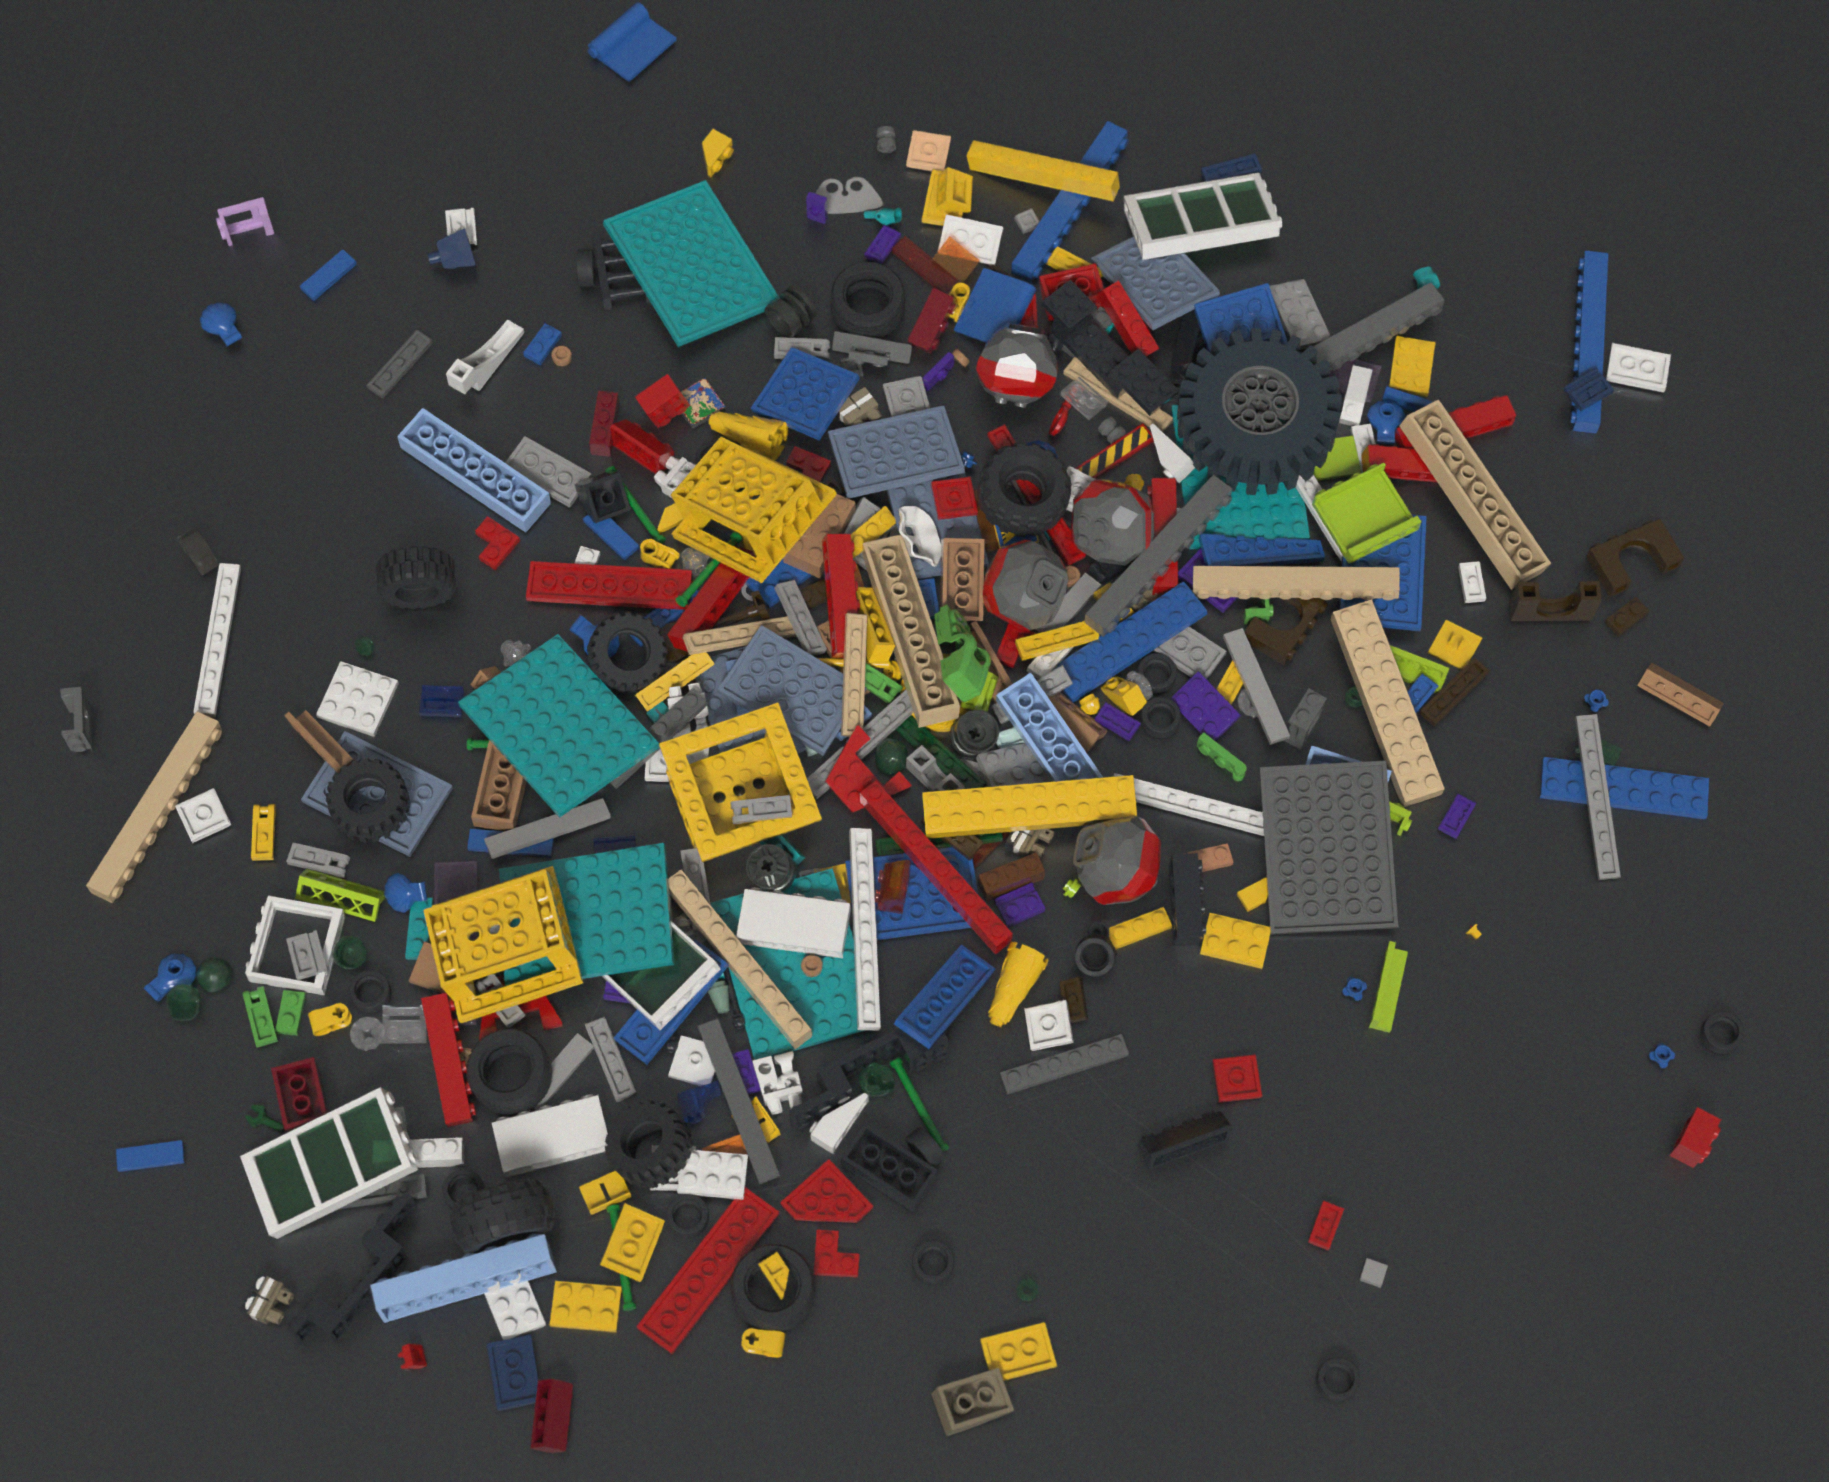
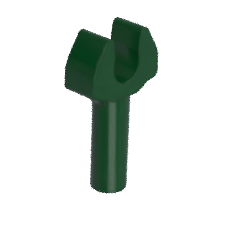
[245,1105,284,1133]

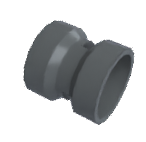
[876,126,896,153]
[1098,417,1126,444]

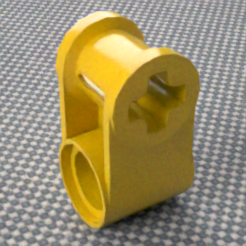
[949,283,970,323]
[640,539,680,569]
[308,1003,352,1036]
[742,1328,785,1358]

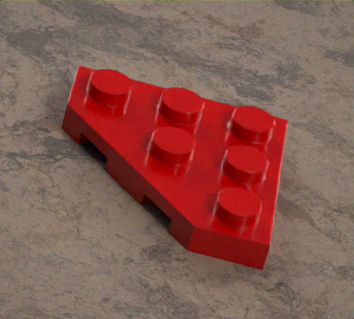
[780,1159,873,1223]

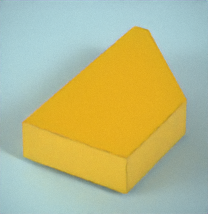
[657,503,684,534]
[1237,877,1268,912]
[758,1252,789,1299]

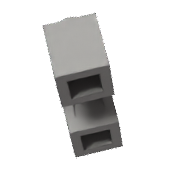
[906,745,965,792]

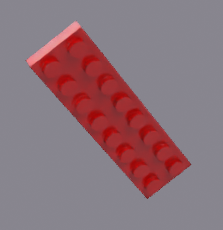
[526,561,693,610]
[636,1187,779,1354]

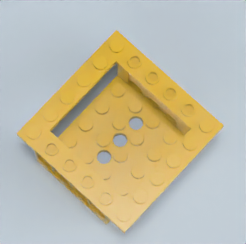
[671,437,837,583]
[659,703,822,862]
[423,866,583,1023]

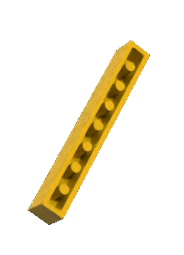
[967,140,1120,201]

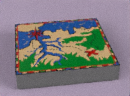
[681,378,726,429]

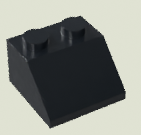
[574,471,631,523]

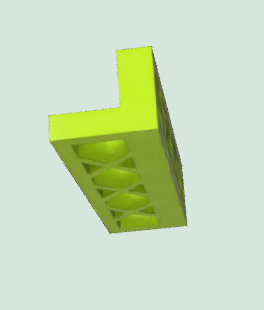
[1390,645,1449,694]
[295,869,385,922]
[1369,941,1408,1033]

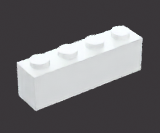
[373,1138,465,1169]

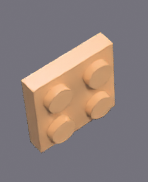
[906,130,951,171]

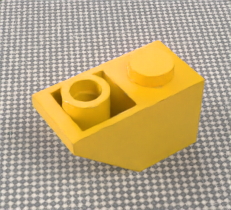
[702,129,733,177]
[1101,676,1147,716]

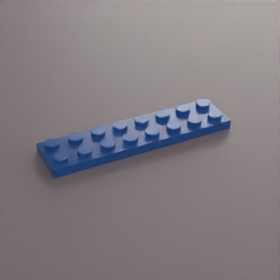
[1054,581,1208,703]
[1540,757,1709,819]

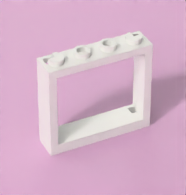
[245,896,346,995]

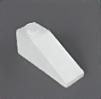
[1339,365,1372,426]
[1150,423,1195,483]
[810,1093,869,1154]

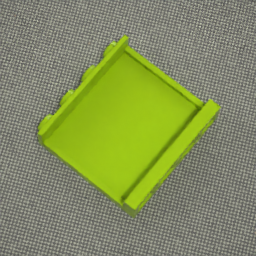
[1312,463,1422,564]

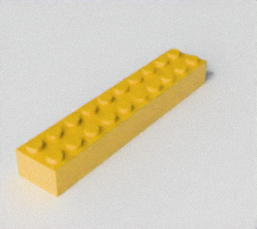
[922,775,1137,839]

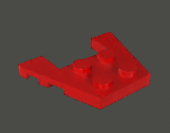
[824,725,912,812]
[479,975,563,1041]

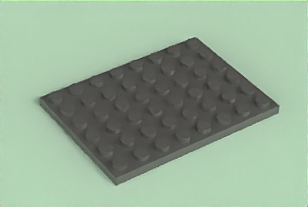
[1259,761,1398,934]

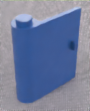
[588,2,677,82]
[954,268,1037,343]

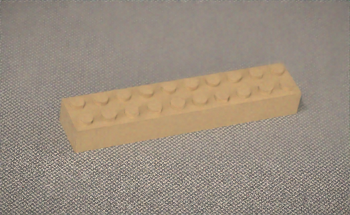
[1400,400,1551,590]
[862,535,960,728]
[1331,599,1445,807]

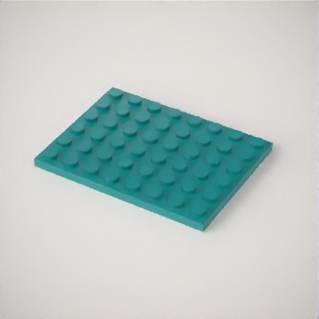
[603,180,780,347]
[1171,400,1310,550]
[458,634,660,818]
[499,843,674,986]
[711,868,866,1060]

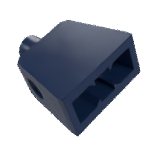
[427,229,476,269]

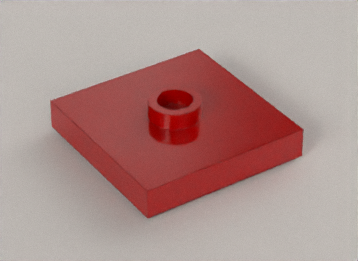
[931,477,978,520]
[1212,1054,1262,1102]

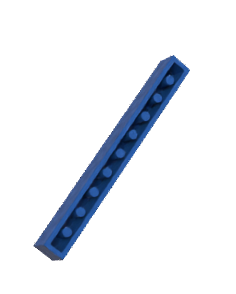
[1011,121,1129,283]
[1570,251,1608,433]

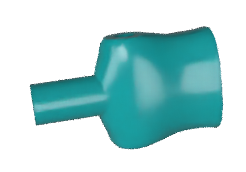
[864,207,902,225]
[1413,267,1440,289]

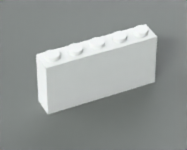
[736,888,851,958]
[492,1094,608,1178]

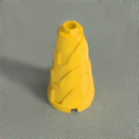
[709,412,788,460]
[988,942,1049,1027]

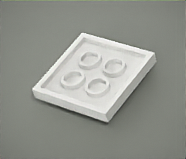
[316,661,399,737]

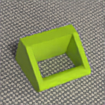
[960,672,999,712]

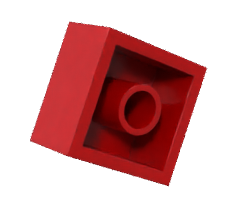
[635,374,690,428]
[1670,1107,1721,1168]

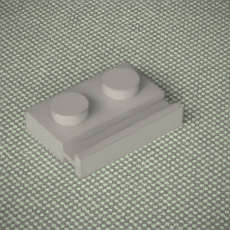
[286,930,328,980]

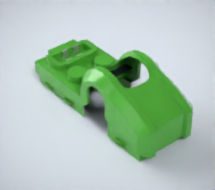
[934,605,991,702]

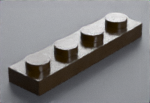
[1419,658,1490,727]

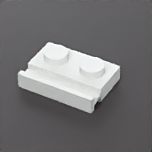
[445,208,477,245]

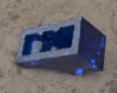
[676,1081,721,1124]

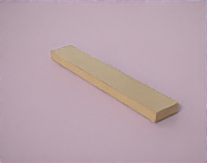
[1064,357,1173,433]
[841,613,867,737]
[683,616,796,655]

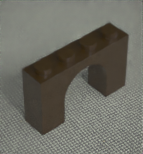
[1586,519,1684,597]
[1509,581,1602,621]
[1245,598,1329,665]

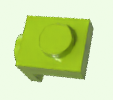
[1389,802,1413,836]

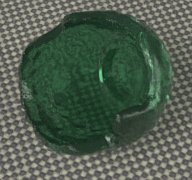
[875,738,908,774]
[332,936,367,970]
[196,957,233,992]
[166,984,202,1021]
[858,1062,895,1097]

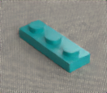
[405,898,433,960]

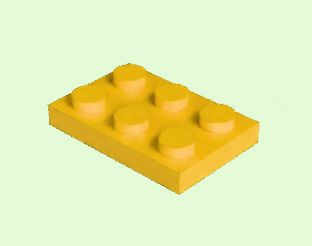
[922,169,965,226]
[1389,336,1435,397]
[1200,913,1271,969]
[600,1204,665,1282]
[550,1281,622,1332]
[980,1322,1057,1381]

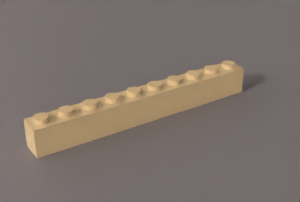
[1193,566,1400,600]
[86,711,222,904]
[668,870,812,1049]

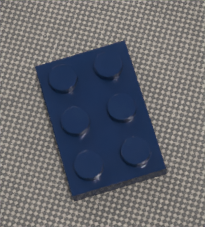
[487,1335,539,1411]

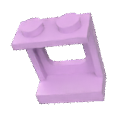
[216,197,274,246]

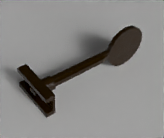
[660,590,771,662]

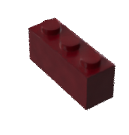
[908,288,957,354]
[589,391,620,457]
[530,1379,573,1453]

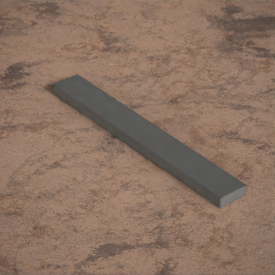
[698,1019,780,1184]

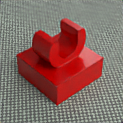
[398,1344,427,1369]

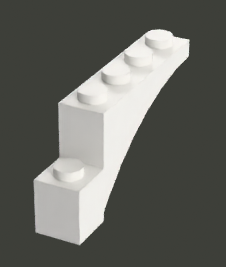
[446,320,524,394]

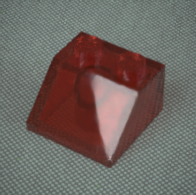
[874,860,911,914]

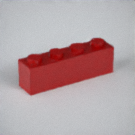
[1096,280,1159,356]
[1361,444,1437,482]

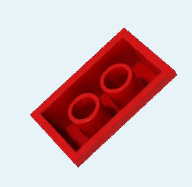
[1039,263,1104,321]
[610,419,674,474]

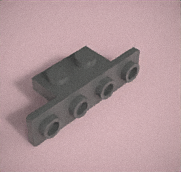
[832,331,912,367]

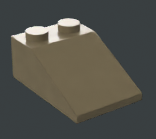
[931,1368,1014,1436]

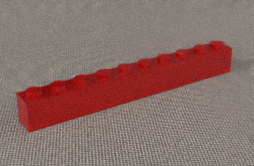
[860,781,1013,955]

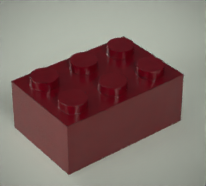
[271,1057,331,1133]

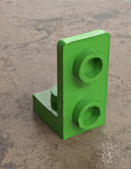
[1243,599,1273,625]

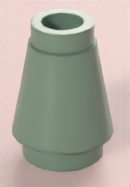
[708,981,730,1014]

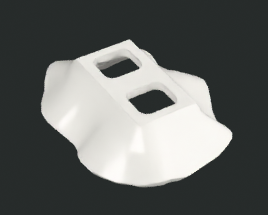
[899,506,941,567]

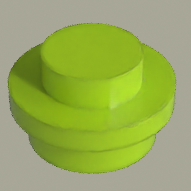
[1062,878,1081,898]

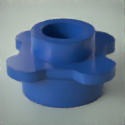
[960,451,977,468]
[1584,689,1609,712]
[1342,977,1367,1001]
[1649,1043,1675,1068]

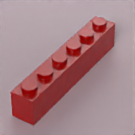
[1395,395,1516,449]
[1147,478,1178,595]
[822,534,860,658]
[667,545,755,652]
[421,993,476,1127]

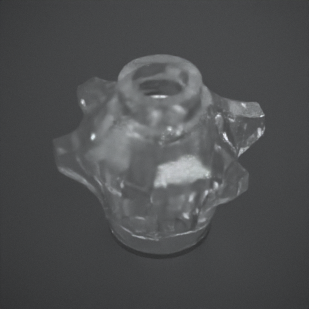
[681,548,709,578]
[501,640,531,667]

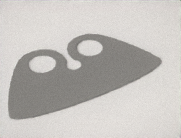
[815,177,883,214]

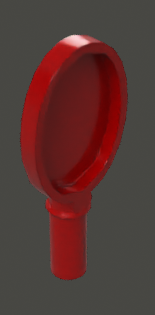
[1049,390,1075,436]

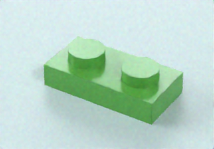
[275,990,306,1036]

